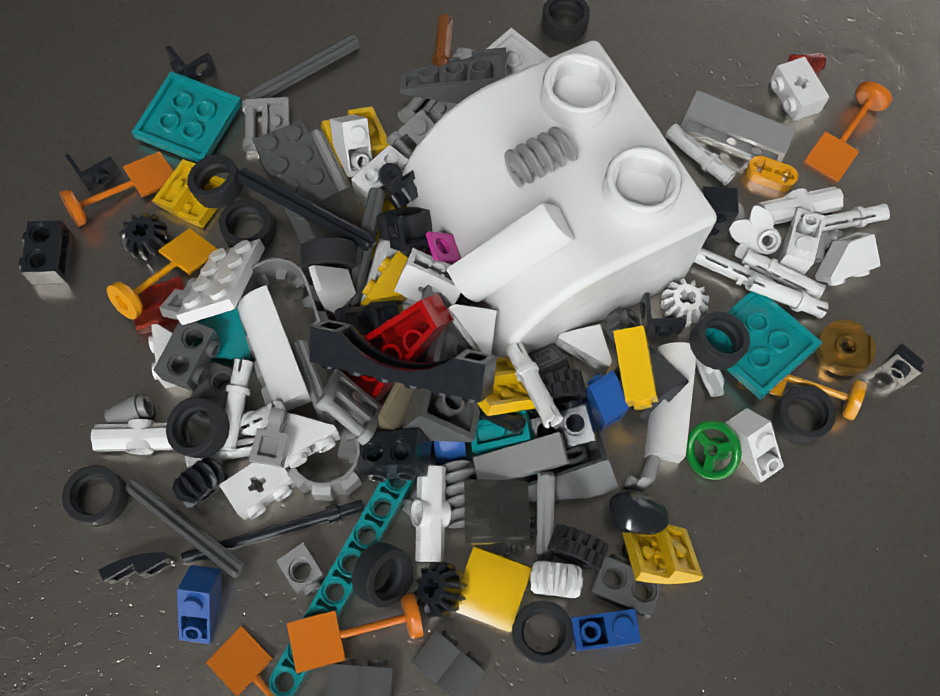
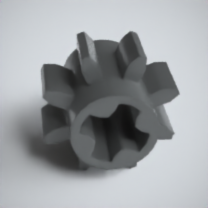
[605,307,641,341]

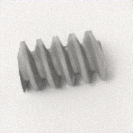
[504,126,576,188]
[441,460,485,529]

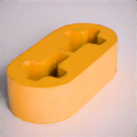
[745,155,798,192]

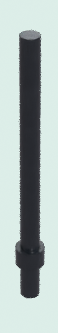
[181,499,365,565]

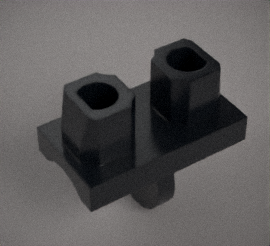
[378,163,418,209]

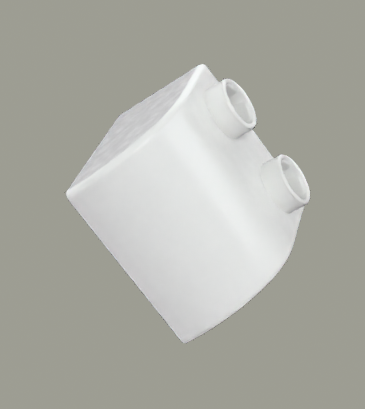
[403,40,717,357]

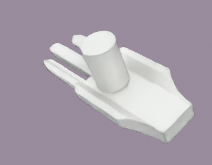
[696,359,725,397]

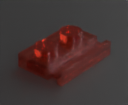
[132,276,185,335]

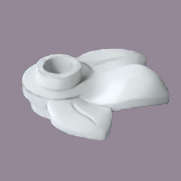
[729,206,781,259]

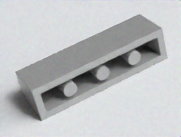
[681,90,796,162]

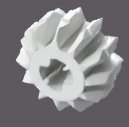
[660,278,709,327]
[530,561,583,598]

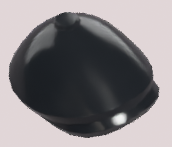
[608,490,669,535]

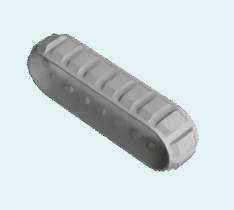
[238,258,363,501]

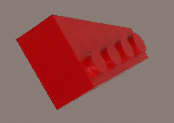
[340,293,453,401]

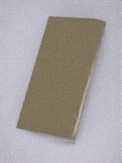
[378,382,414,431]

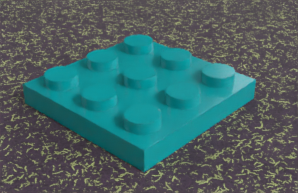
[131,71,242,162]
[705,291,822,400]

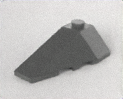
[400,47,508,104]
[403,322,480,442]
[490,427,619,504]

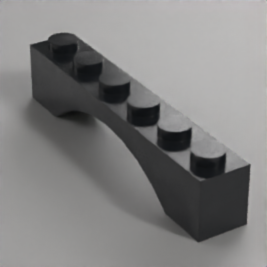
[309,319,497,403]

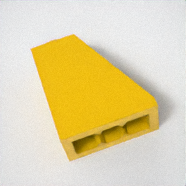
[613,325,658,410]

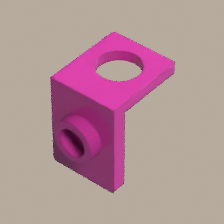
[423,231,460,265]

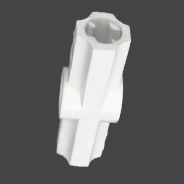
[757,186,844,225]
[91,419,190,455]
[410,466,451,562]

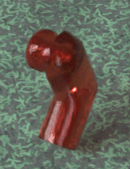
[788,52,827,71]

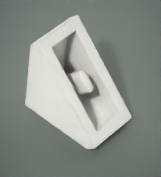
[308,265,356,317]
[447,304,497,354]
[555,324,612,375]

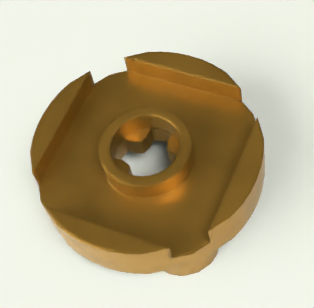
[816,319,876,377]

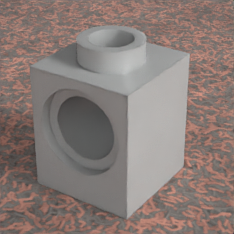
[276,543,326,596]

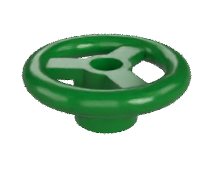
[686,420,742,480]

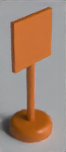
[803,81,893,183]
[59,151,174,227]
[286,592,423,674]
[206,626,275,696]

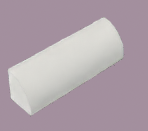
[447,203,574,302]
[237,285,312,411]
[644,342,696,463]

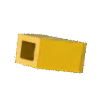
[361,251,408,306]

